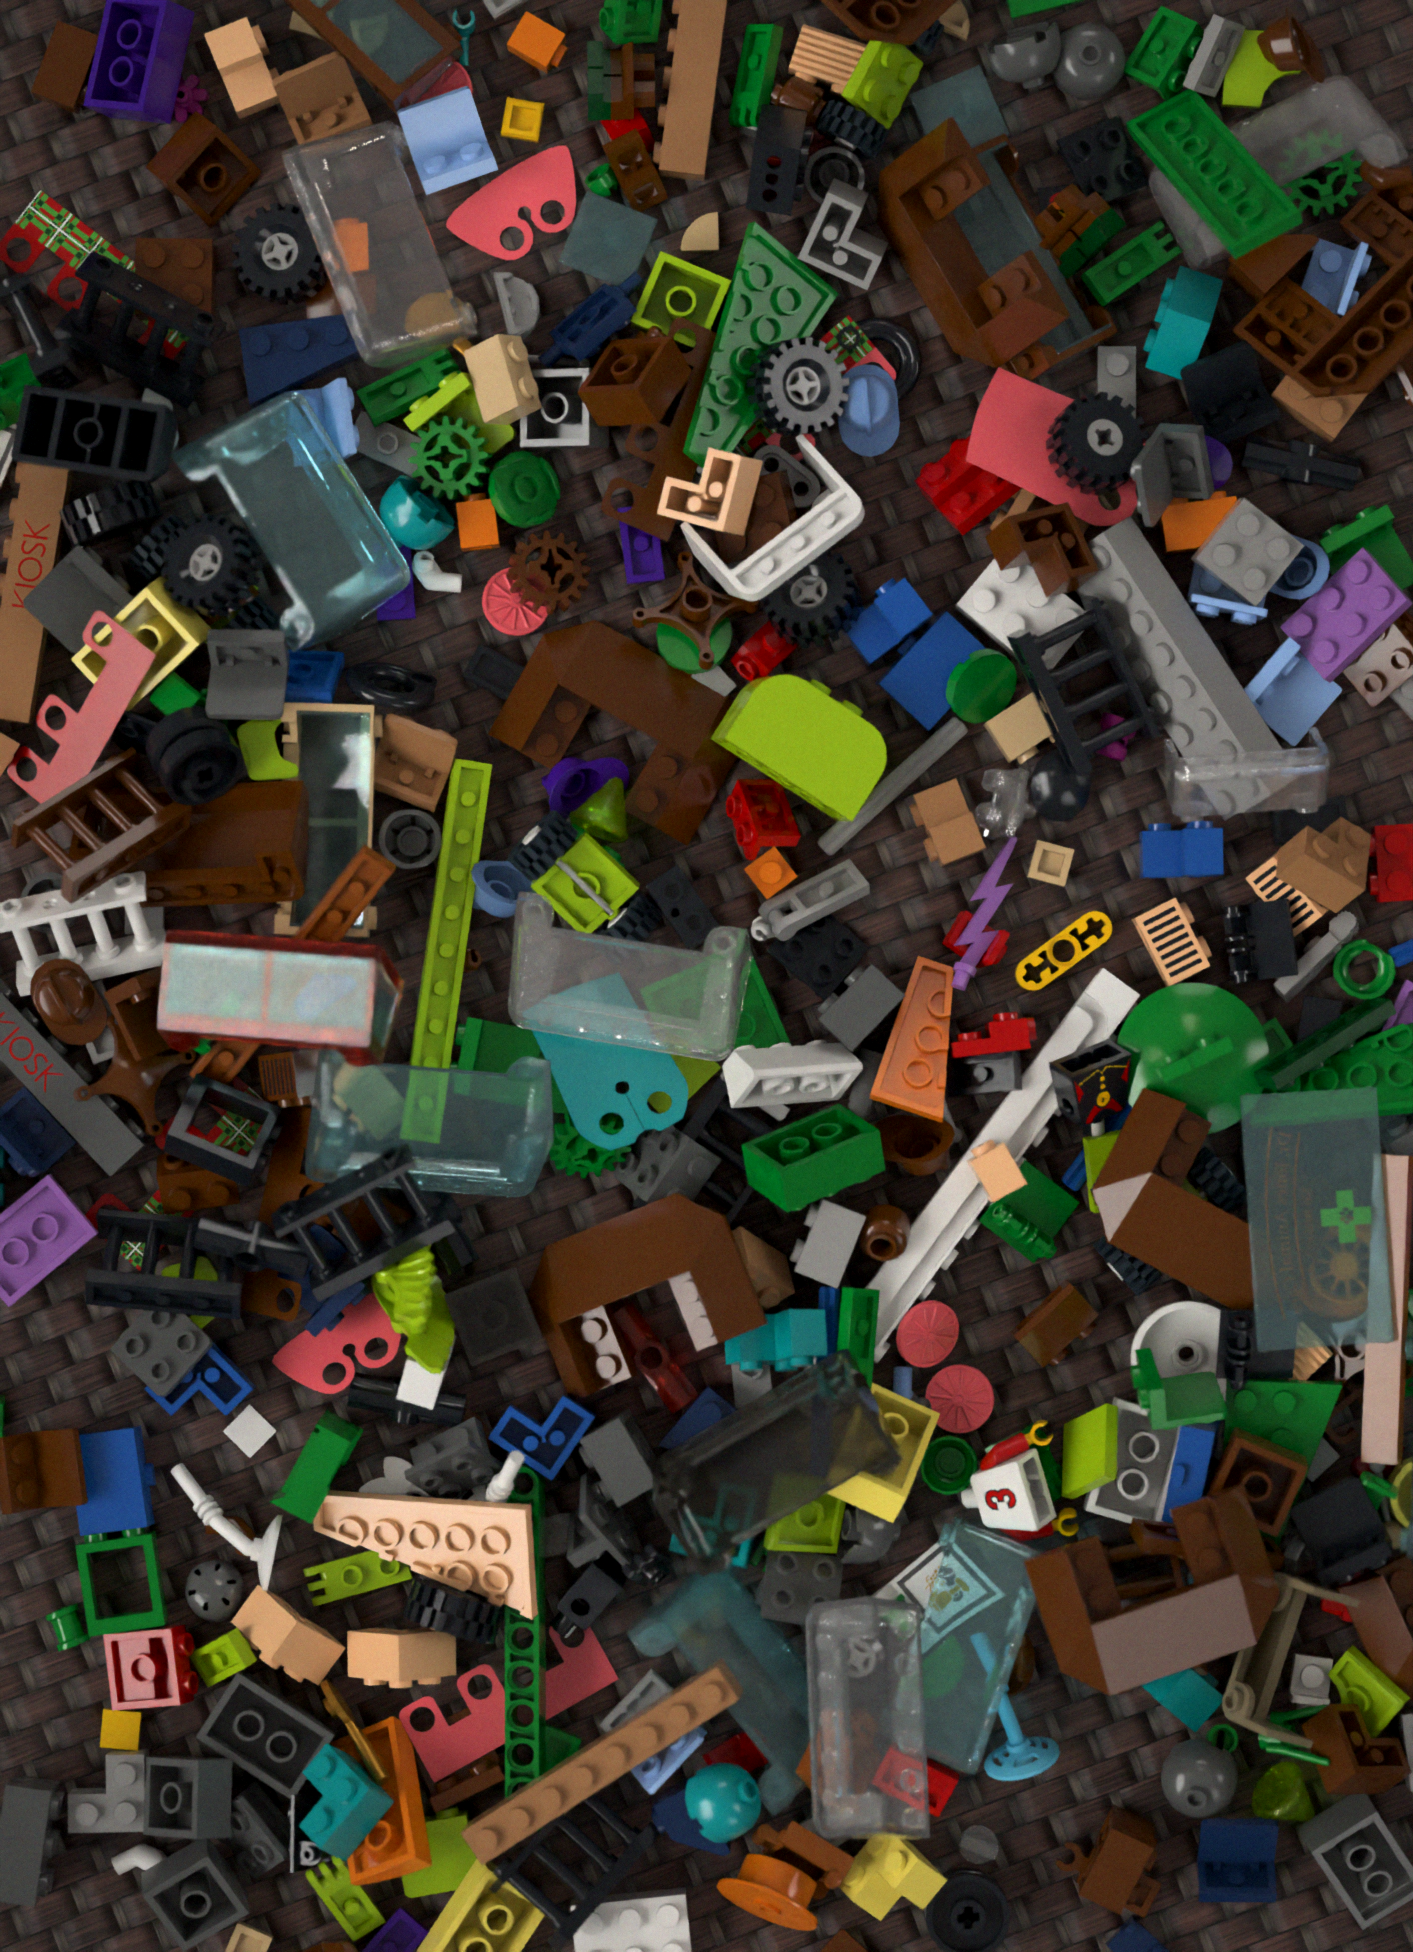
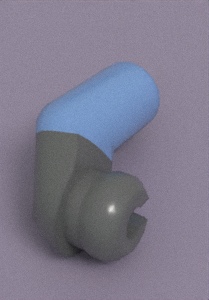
[893,1367,932,1409]

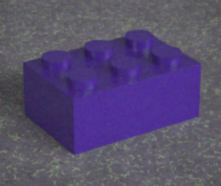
[83,0,195,124]

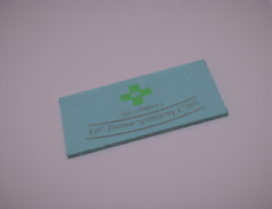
[1240,1086,1394,1352]

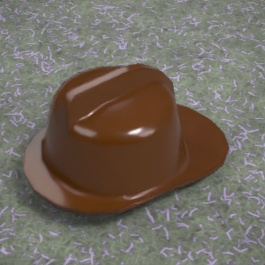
[1257,6,1325,84]
[30,958,107,1045]
[874,1115,955,1176]

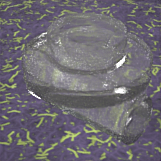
[958,1825,999,1864]

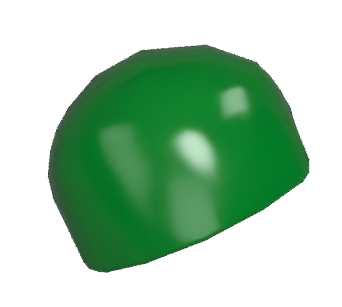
[920,1435,978,1495]

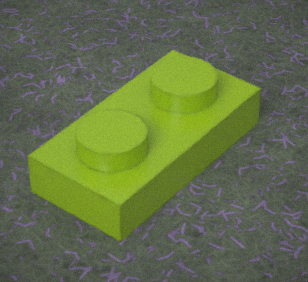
[189,1628,257,1687]

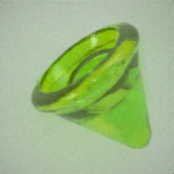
[568,777,629,843]
[1252,1762,1315,1821]

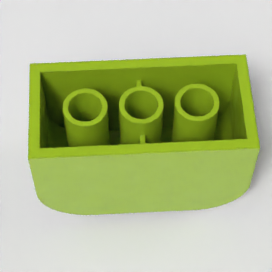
[710,675,887,822]

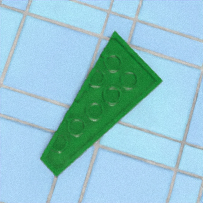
[683,221,839,468]
[1249,1023,1413,1129]
[1222,1378,1343,1546]

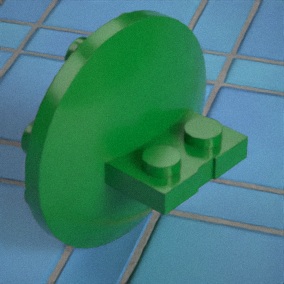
[1116,983,1269,1135]

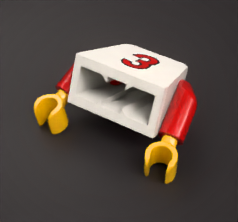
[961,1420,1079,1542]

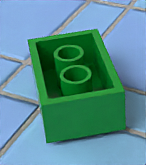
[742,1103,885,1212]

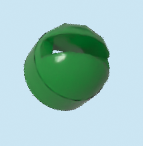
[585,163,618,197]
[1205,1724,1238,1753]

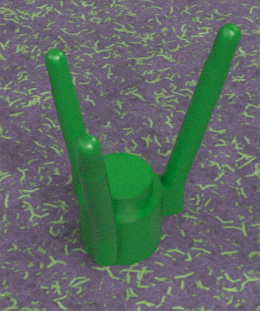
[1258,1705,1331,1766]

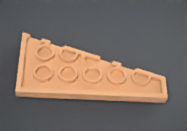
[313,1490,538,1619]

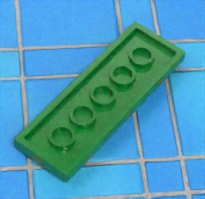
[1126,88,1303,259]

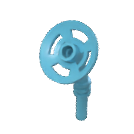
[967,1631,1060,1781]

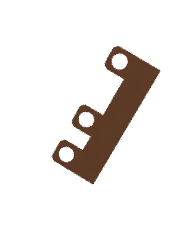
[601,317,717,542]
[241,1106,339,1322]

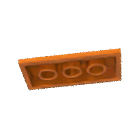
[329,1716,432,1886]

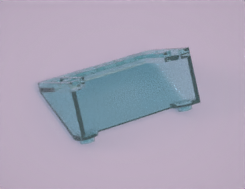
[172,392,411,652]
[306,1041,553,1197]
[877,1516,1046,1776]
[627,1561,844,1816]

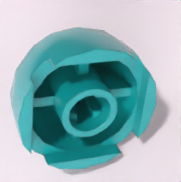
[379,475,455,550]
[685,1763,761,1843]

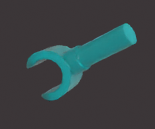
[452,10,476,66]

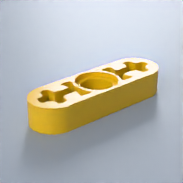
[1015,911,1112,991]

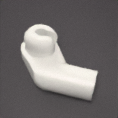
[412,550,462,593]

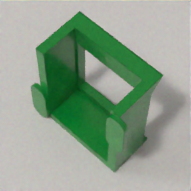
[270,1410,364,1524]

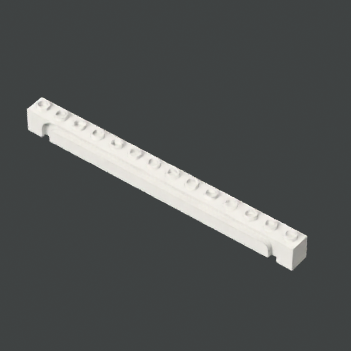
[784,968,1140,1422]

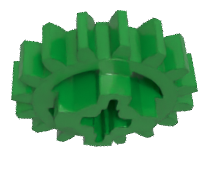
[1280,133,1363,217]
[408,416,493,500]
[548,1112,632,1179]

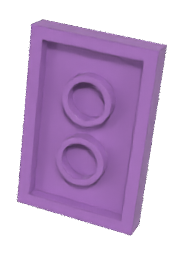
[1280,547,1413,683]
[0,1174,99,1307]

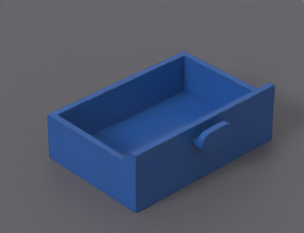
[875,611,986,731]
[1161,1420,1221,1523]
[76,1425,156,1536]

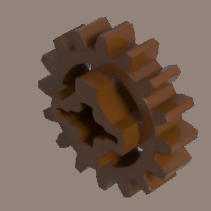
[506,531,591,615]

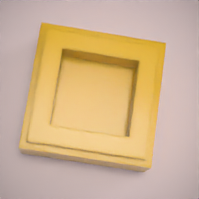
[501,97,545,143]
[100,1708,143,1751]

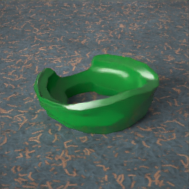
[1333,939,1396,999]

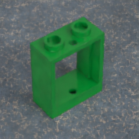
[75,1527,169,1637]

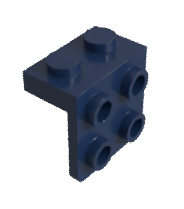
[0,1086,78,1177]
[277,1223,373,1337]
[1196,1817,1279,1903]

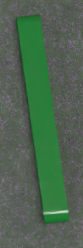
[505,1465,546,1797]

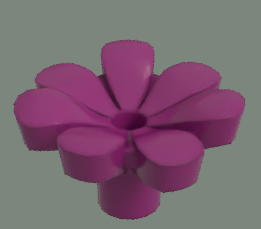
[173,74,209,123]

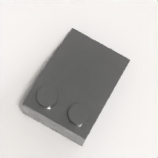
[1297,1794,1413,1930]

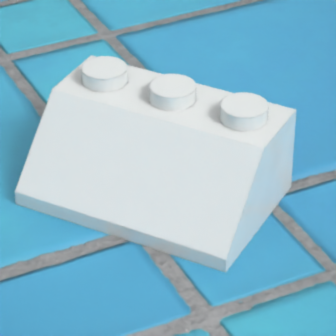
[722,1040,863,1108]

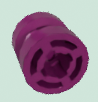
[1096,712,1136,762]

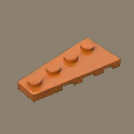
[869,956,954,1123]

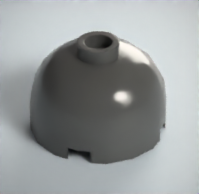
[984,21,1062,89]
[1051,22,1126,101]
[836,1502,901,1565]
[1161,1739,1238,1818]

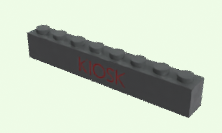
[0,978,148,1177]

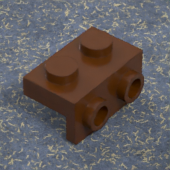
[156,1145,240,1214]

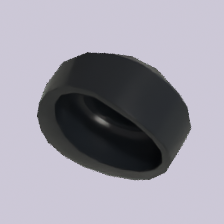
[1030,750,1092,822]

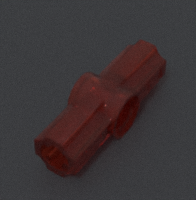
[614,1302,699,1414]

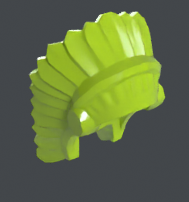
[371,1244,455,1374]

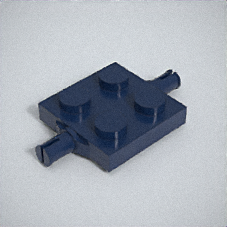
[538,271,645,369]

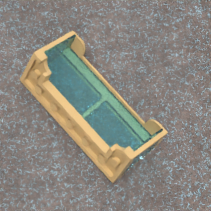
[274,702,383,938]

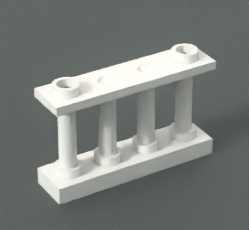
[0,870,169,997]

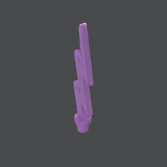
[951,836,1017,991]

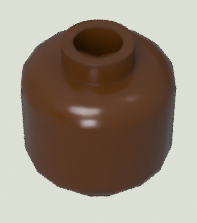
[770,76,828,130]
[858,1204,911,1261]

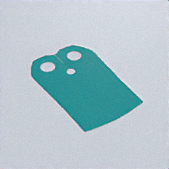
[522,969,688,1151]

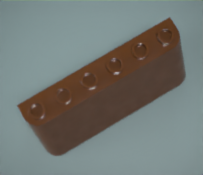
[68,780,309,909]

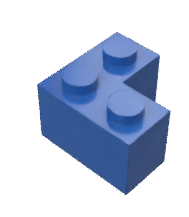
[841,578,933,667]
[1139,821,1224,878]
[144,1342,257,1416]
[488,1393,596,1481]

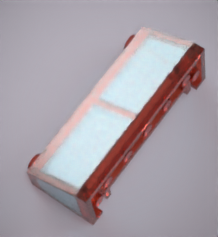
[156,929,405,1067]

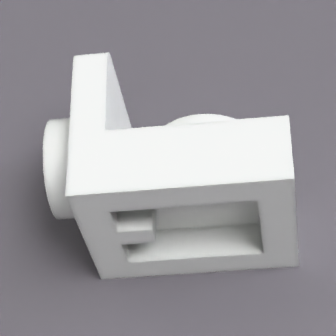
[1287,1653,1333,1709]

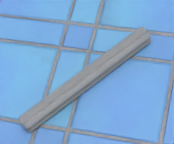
[817,717,968,856]

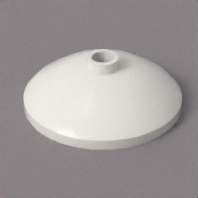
[1130,1300,1226,1401]

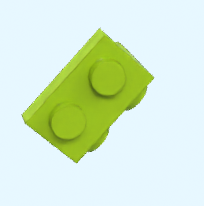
[403,372,516,478]
[402,1806,477,1898]

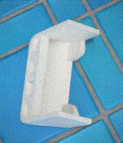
[680,434,865,601]

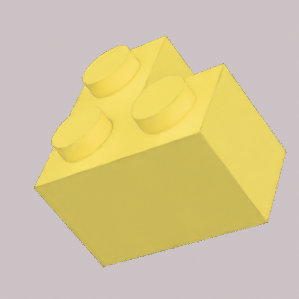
[838,1823,947,1921]

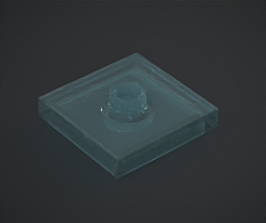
[909,65,1009,148]
[559,191,658,286]

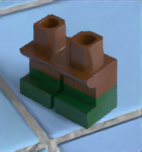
[587,41,655,121]
[1033,183,1127,280]

